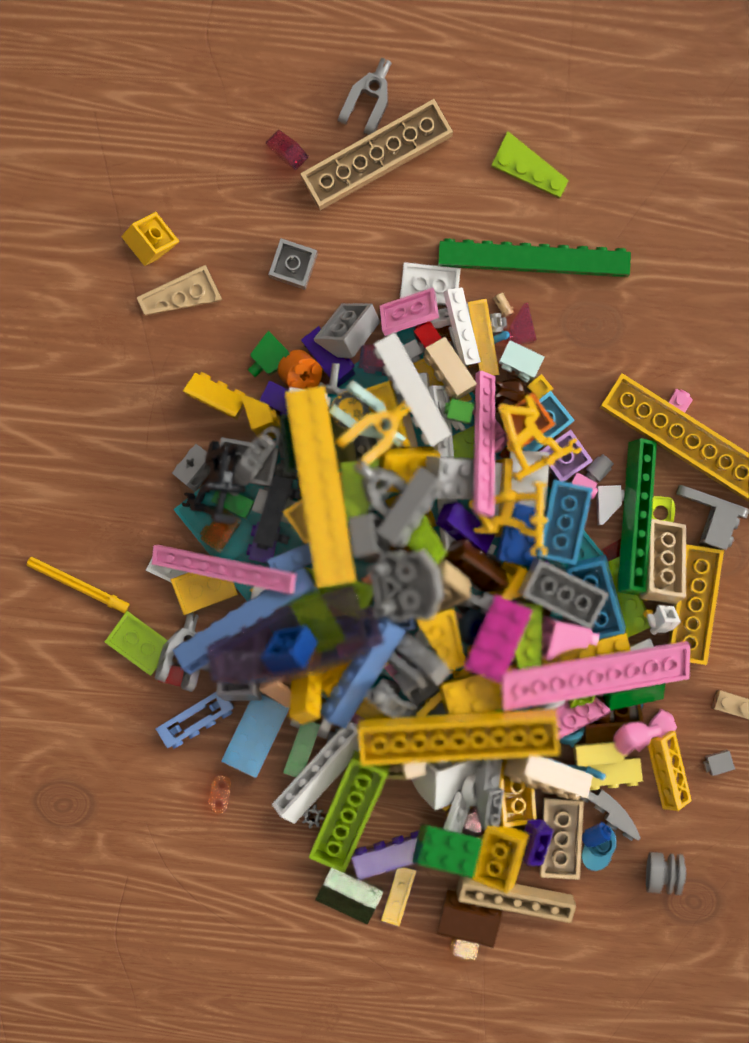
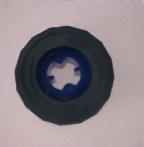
[458,610,486,645]

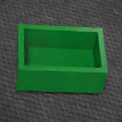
[412,824,482,878]

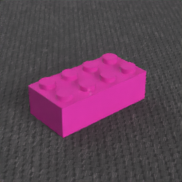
[464,595,533,683]

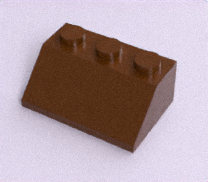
[443,539,509,592]
[584,698,644,744]
[437,890,503,948]

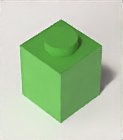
[444,399,474,424]

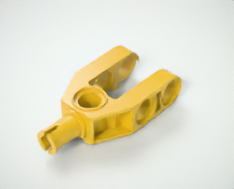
[336,401,411,468]

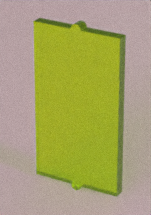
[290,590,346,653]

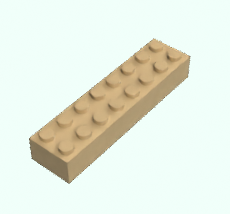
[300,99,453,210]

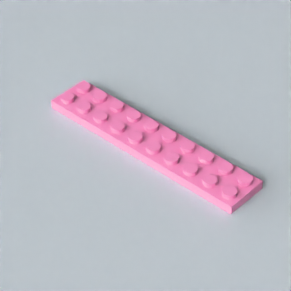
[501,641,690,711]

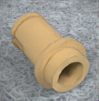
[493,293,514,318]

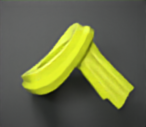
[652,496,675,523]

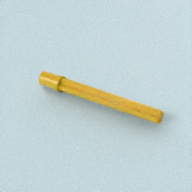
[27,557,130,614]

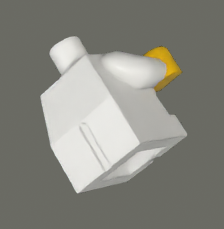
[643,605,681,635]

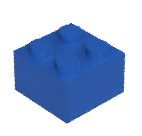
[260,625,318,675]

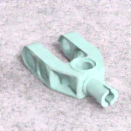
[329,381,406,447]

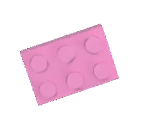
[380,288,439,336]

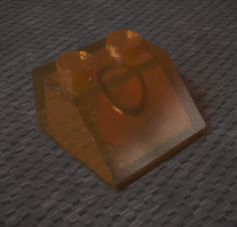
[200,508,242,553]

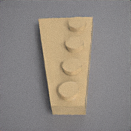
[137,265,222,316]

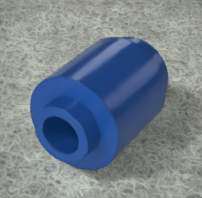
[582,823,612,848]

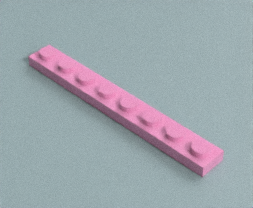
[474,370,495,518]
[152,545,296,594]

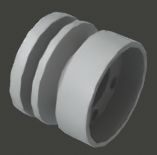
[646,852,686,895]

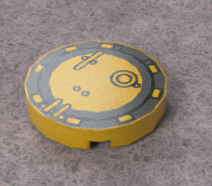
[331,391,370,430]

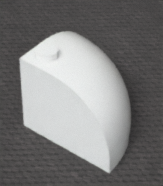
[411,759,483,810]

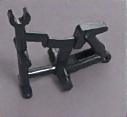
[182,441,246,524]

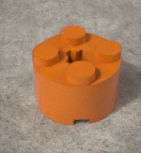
[278,350,322,389]

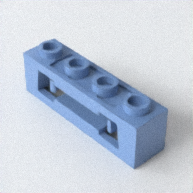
[156,691,235,749]

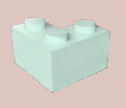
[499,341,544,383]

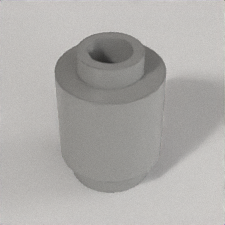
[585,454,614,483]

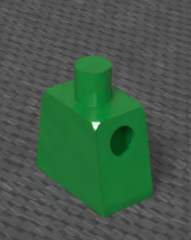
[247,331,290,378]

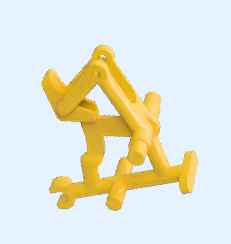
[498,395,582,482]
[469,482,548,556]

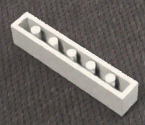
[374,333,452,447]
[272,720,360,824]

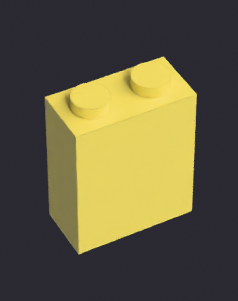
[573,741,627,766]

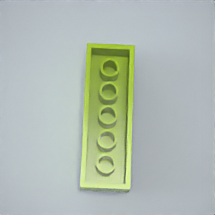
[309,750,390,873]

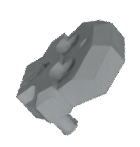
[367,549,444,622]

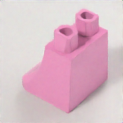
[542,615,599,660]

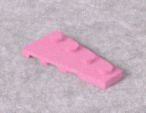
[555,696,610,740]

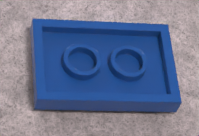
[496,503,546,567]

